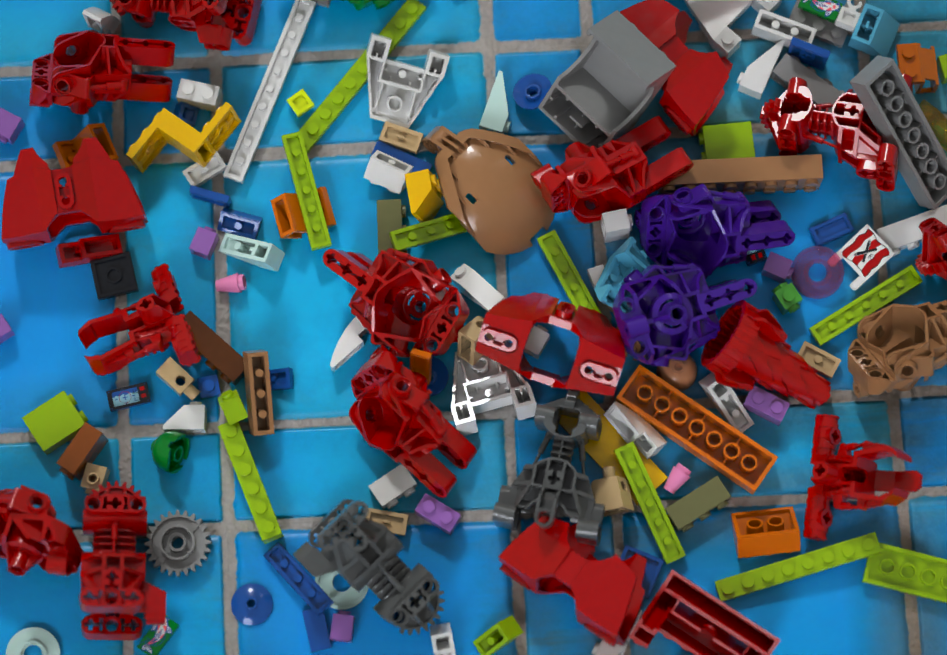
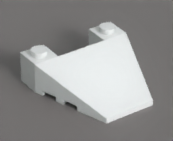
[684,0,781,59]
[366,33,450,129]
[451,352,537,436]

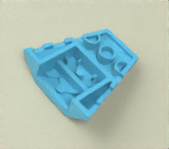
[594,236,673,328]

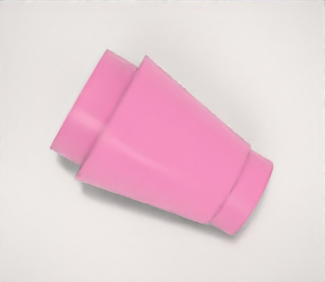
[215,273,247,293]
[663,463,692,495]

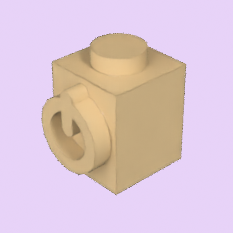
[80,462,110,495]

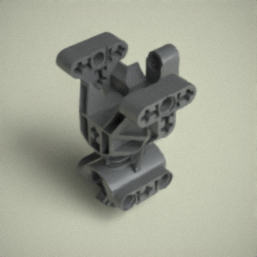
[492,389,605,547]
[293,499,445,635]

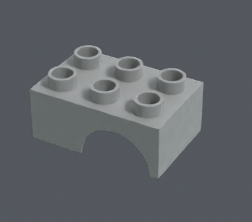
[538,10,676,148]

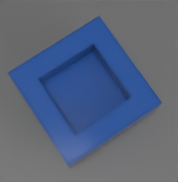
[197,374,221,400]

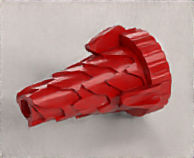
[701,300,831,410]

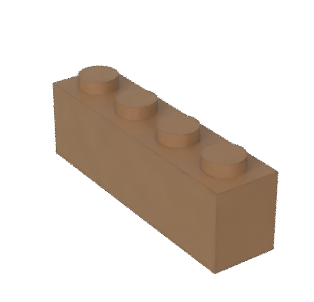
[243,349,275,436]

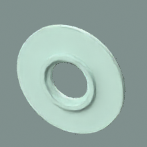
[315,571,369,610]
[6,627,60,655]

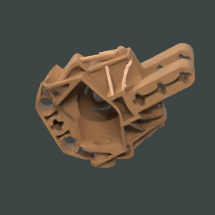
[848,300,947,398]

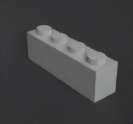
[770,53,846,112]

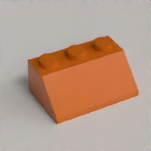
[731,506,801,558]

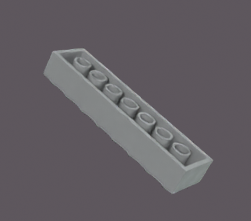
[850,55,947,210]

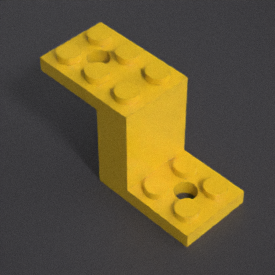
[126,102,241,174]

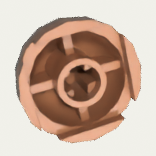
[656,355,697,392]

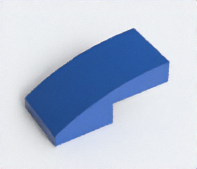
[269,367,293,391]

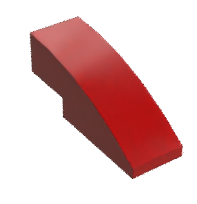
[55,233,123,268]

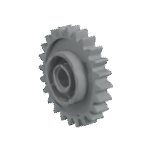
[144,510,212,577]

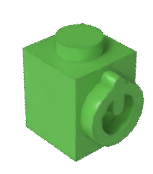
[772,282,803,315]

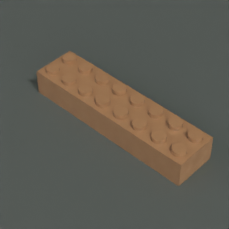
[657,154,823,195]

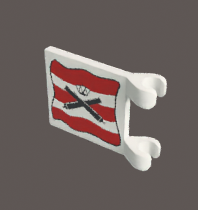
[827,224,896,291]

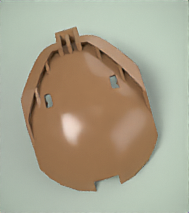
[421,126,555,255]

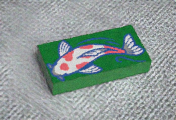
[798,0,843,23]
[137,616,179,655]

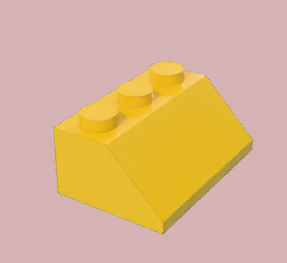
[404,169,444,223]

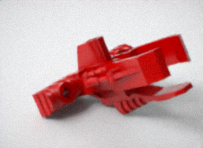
[78,263,201,376]
[803,414,923,541]

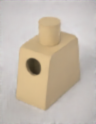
[457,316,494,366]
[156,357,200,401]
[591,466,634,517]

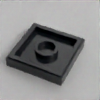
[90,252,139,301]

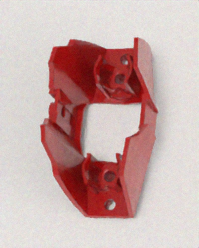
[620,0,733,137]
[2,137,148,251]
[475,292,625,396]
[498,515,647,647]

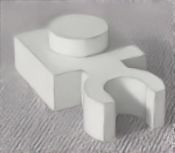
[834,0,862,33]

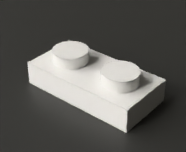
[182,151,227,187]

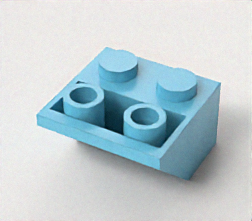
[848,3,900,57]

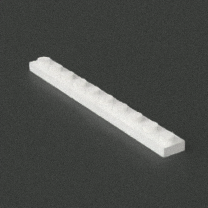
[223,0,316,184]

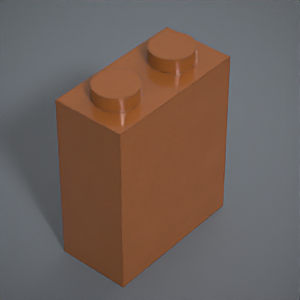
[56,422,109,481]

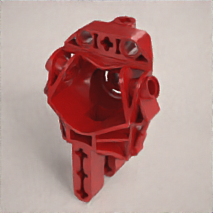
[29,30,175,115]
[530,116,694,224]
[323,248,469,358]
[349,344,477,498]
[0,485,84,576]

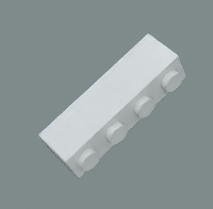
[875,204,947,256]

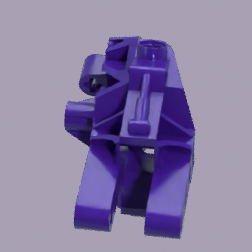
[634,184,795,279]
[612,264,757,367]

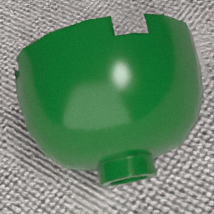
[151,431,190,474]

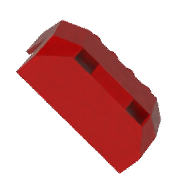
[629,569,780,655]

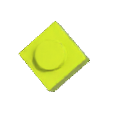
[286,89,315,118]

